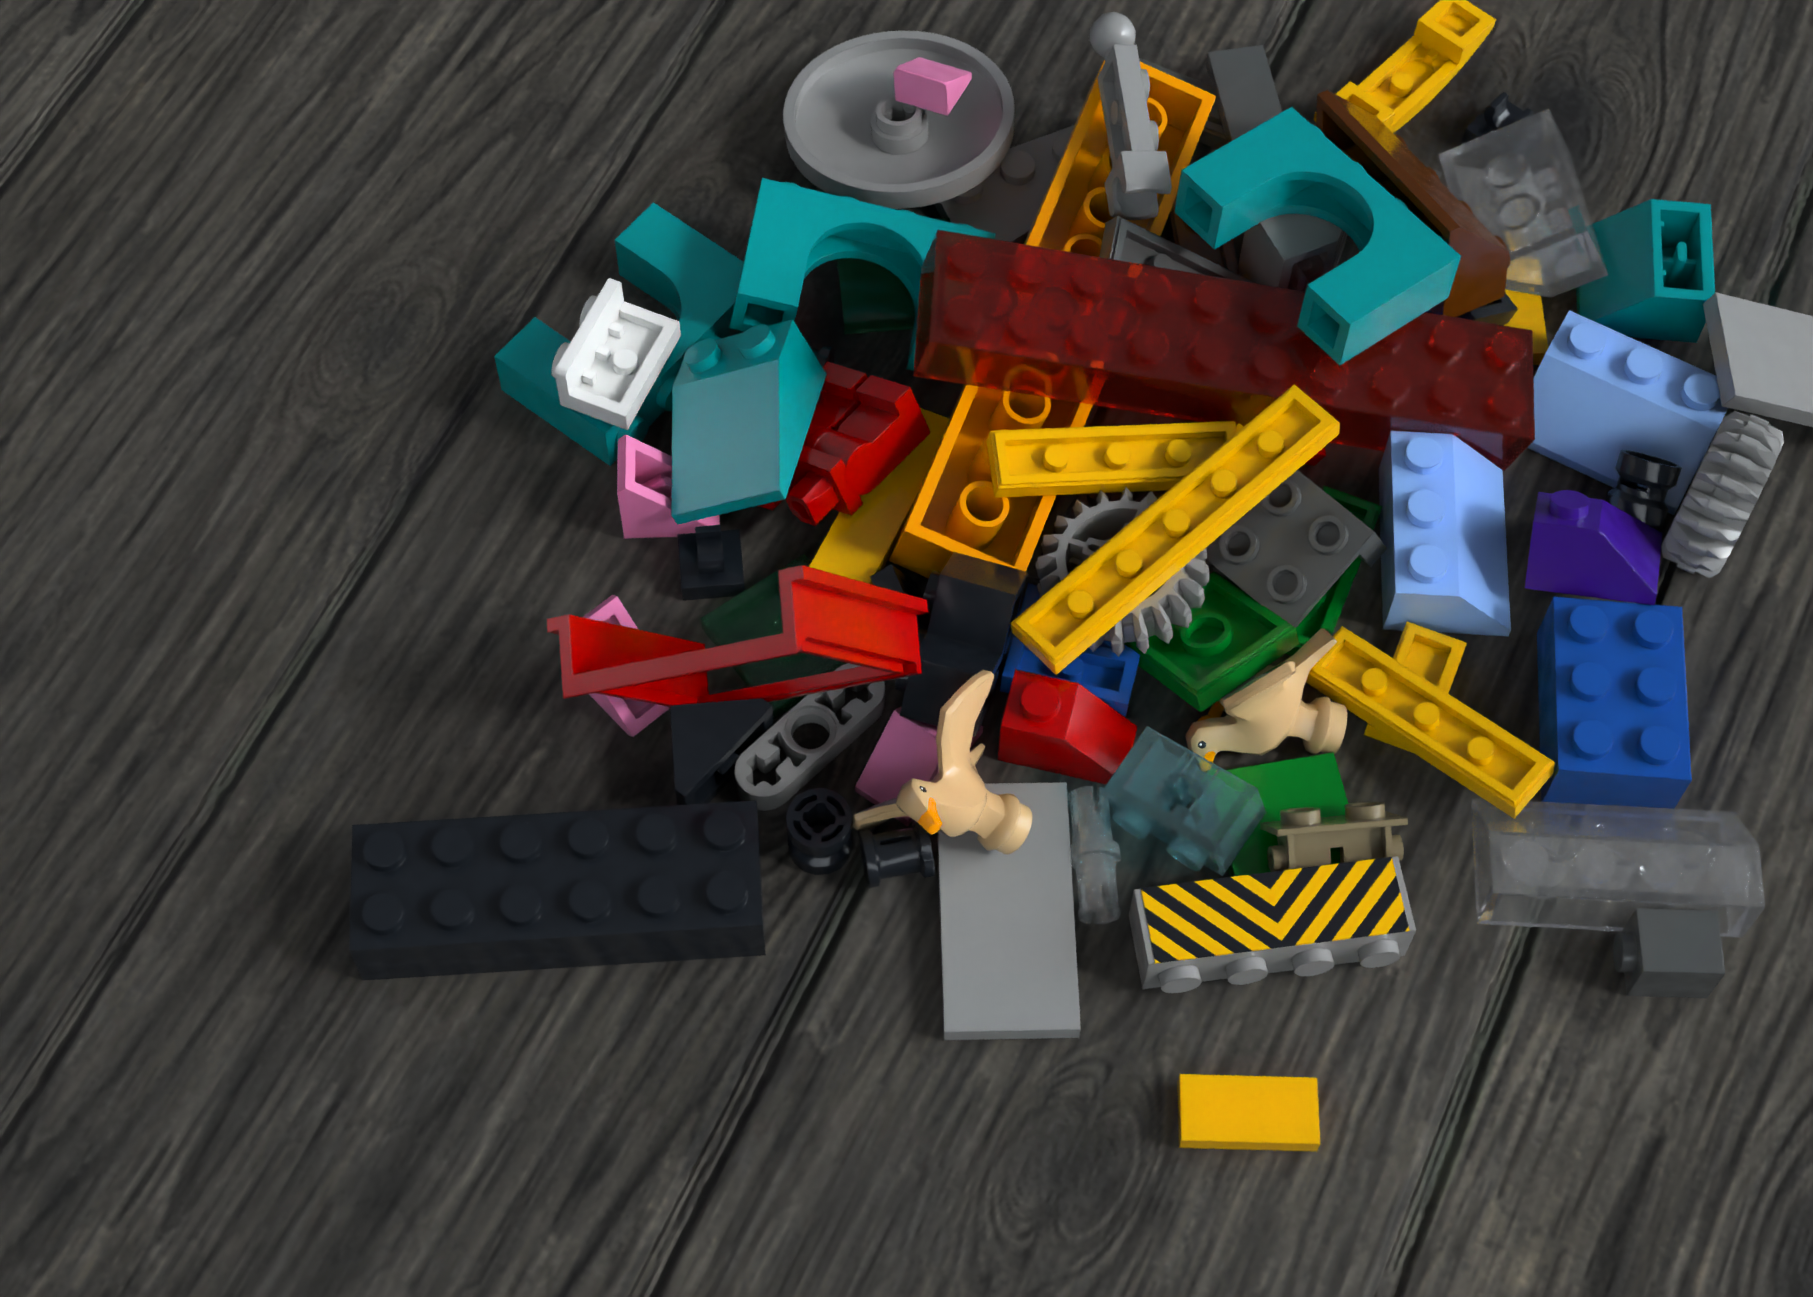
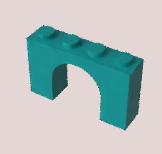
[1174,107,1461,366]
[729,178,996,383]
[494,202,744,466]

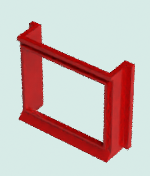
[547,565,928,706]

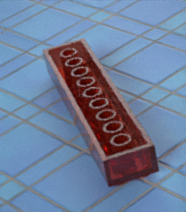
[913,230,1535,471]

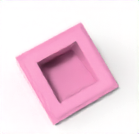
[894,57,972,116]

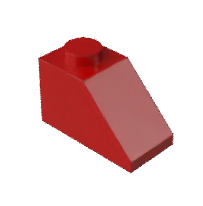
[998,669,1137,788]

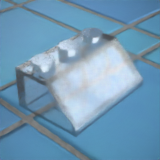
[1439,108,1608,298]

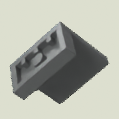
[1206,470,1387,628]

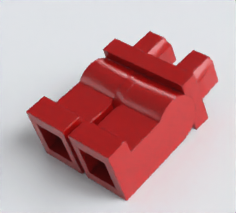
[759,361,931,526]

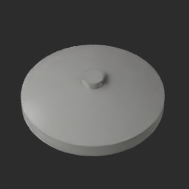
[783,30,1015,209]

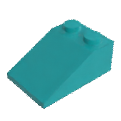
[671,319,827,525]

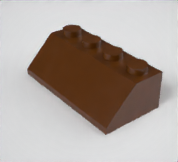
[1316,90,1510,323]

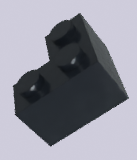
[895,552,1028,737]

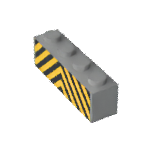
[1128,856,1416,993]

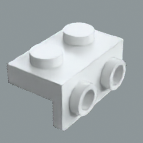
[551,278,681,430]

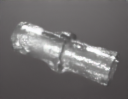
[1068,786,1122,924]

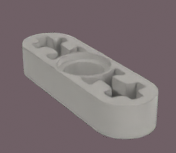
[735,663,885,811]

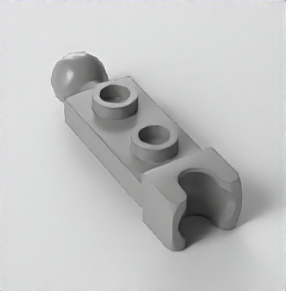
[1089,12,1172,220]

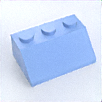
[1506,310,1728,515]
[1378,431,1511,636]

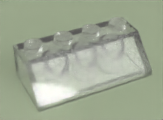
[1471,798,1765,938]

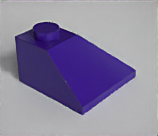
[1525,490,1663,605]

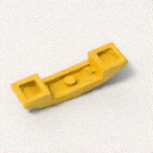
[1313,0,1496,133]

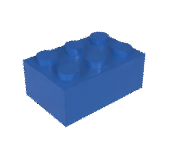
[1537,597,1692,814]

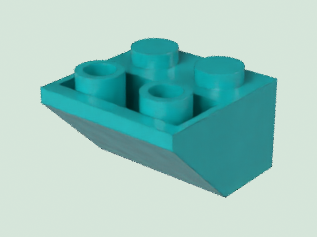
[1575,199,1715,343]

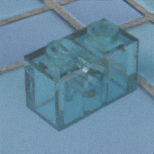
[1103,726,1266,876]

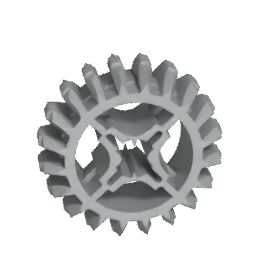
[1661,411,1784,578]
[1036,487,1209,657]

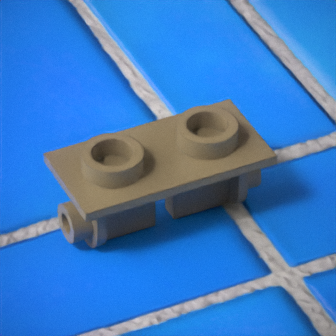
[1260,802,1408,872]

